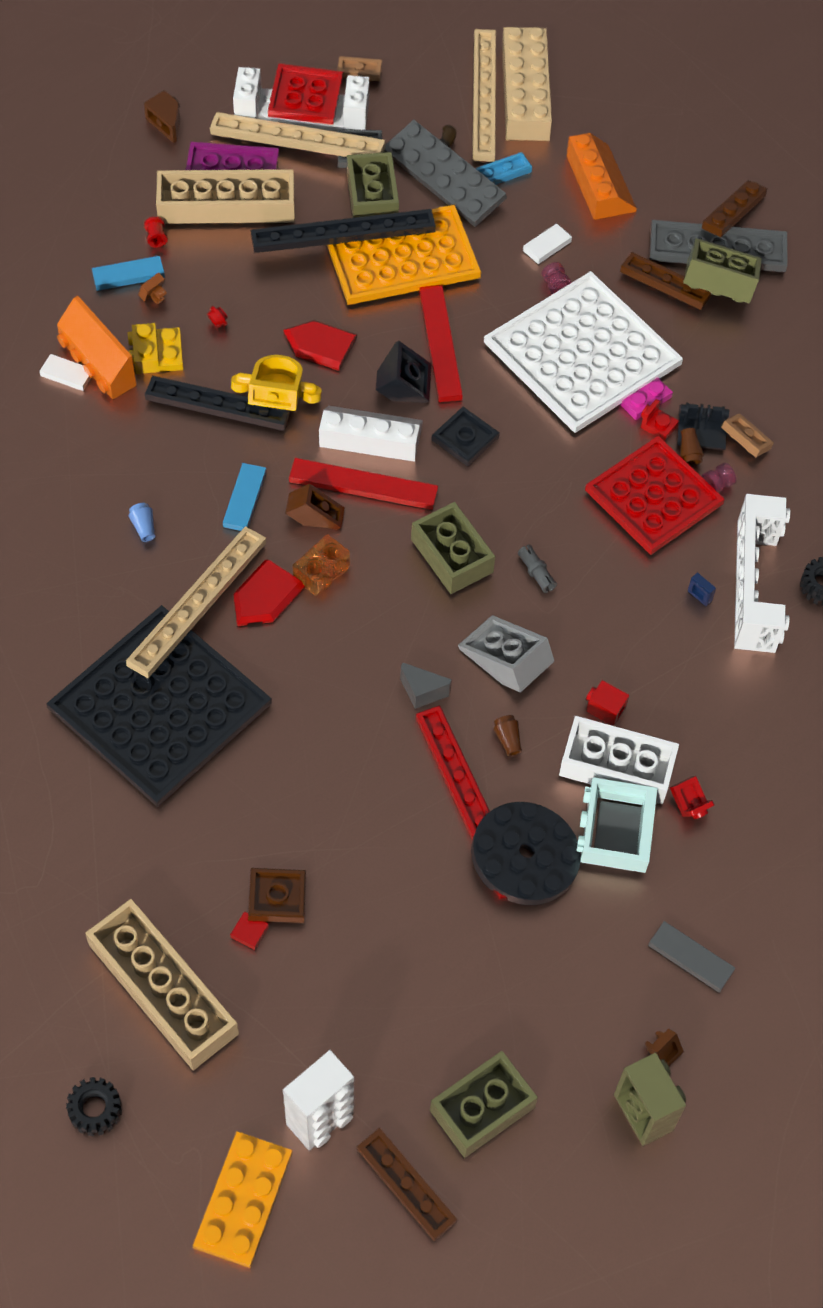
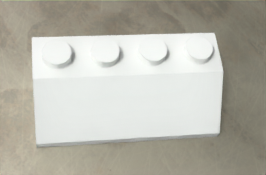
[319,406,423,462]

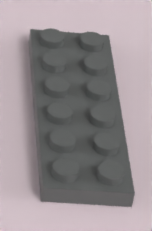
[384,120,507,227]
[649,220,787,272]

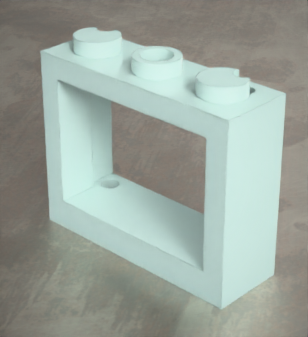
[576,777,657,873]

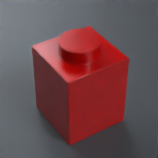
[586,680,629,726]

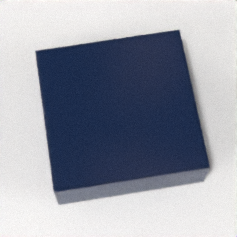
[688,572,716,606]

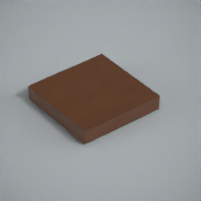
[248,868,306,923]

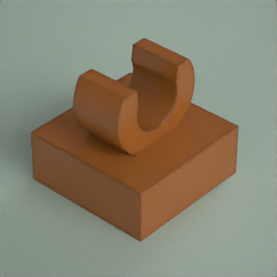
[138,272,167,305]
[645,1028,684,1066]

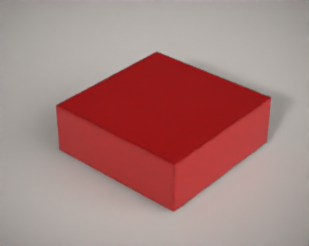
[230,911,269,950]

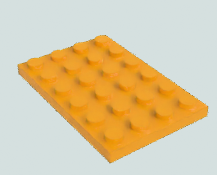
[327,205,481,305]

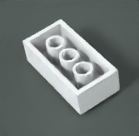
[559,716,679,804]
[283,1050,354,1151]

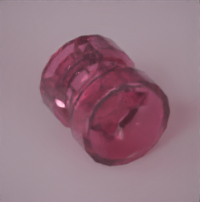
[541,262,572,294]
[702,463,736,493]

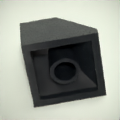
[376,341,431,403]

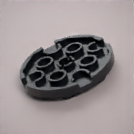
[471,802,581,905]

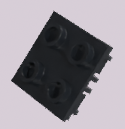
[677,402,729,450]

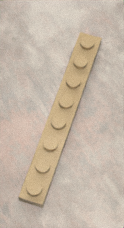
[473,29,496,162]
[210,112,386,157]
[126,526,266,678]

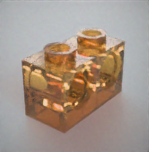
[293,534,350,596]

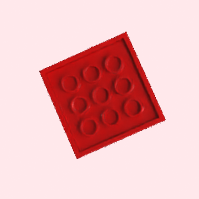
[585,436,725,555]

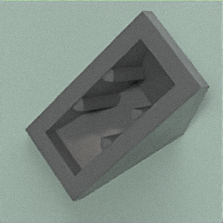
[400,663,452,709]

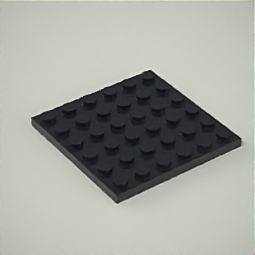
[46,605,272,807]

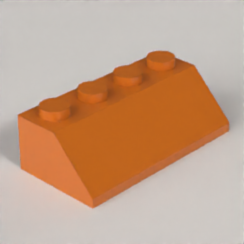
[567,133,637,220]
[57,296,137,399]

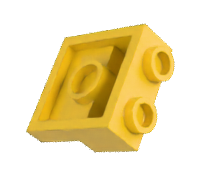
[127,323,183,374]

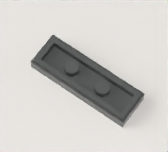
[648,921,736,993]

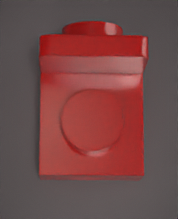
[641,399,679,441]

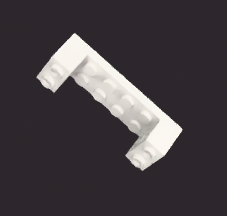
[233,67,369,132]
[734,494,790,653]

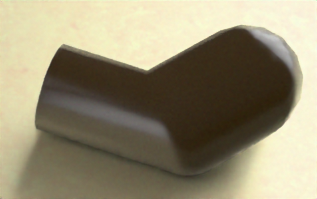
[439,125,457,148]

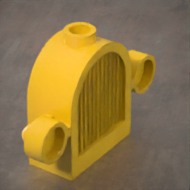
[231,355,322,411]

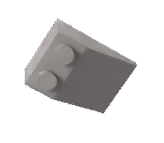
[458,615,554,692]

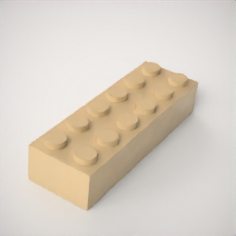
[502,27,552,141]
[156,169,295,224]
[85,899,239,1071]

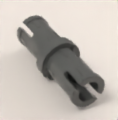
[518,545,557,593]

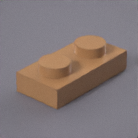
[337,56,382,81]
[721,413,774,457]

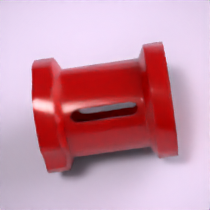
[144,217,168,248]

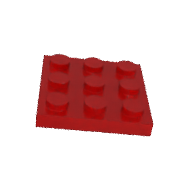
[268,63,343,125]

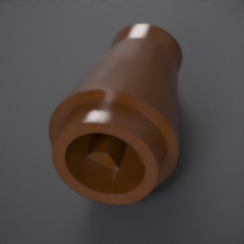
[680,428,704,466]
[493,715,522,756]

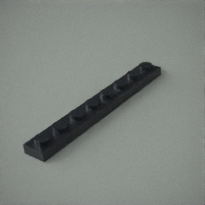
[251,209,436,253]

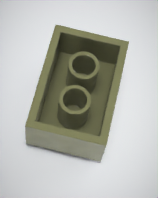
[347,152,399,218]
[683,238,762,304]
[411,502,495,594]
[430,1051,538,1158]
[614,1052,686,1146]

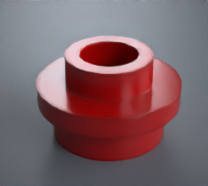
[207,306,228,329]

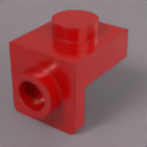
[669,776,714,819]

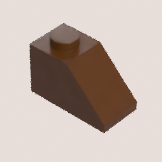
[144,90,180,143]
[285,484,345,530]

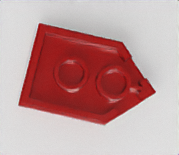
[283,320,357,371]
[233,560,305,626]

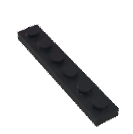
[145,376,291,431]

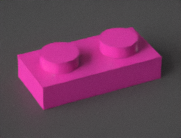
[620,378,673,420]

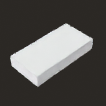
[523,224,572,264]
[40,354,91,391]

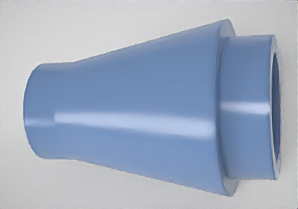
[128,503,156,542]

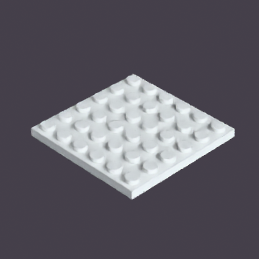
[484,271,683,433]

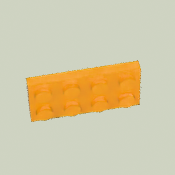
[193,1131,293,1268]

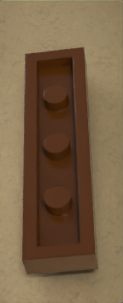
[702,180,767,237]
[620,252,712,310]
[357,1127,457,1242]

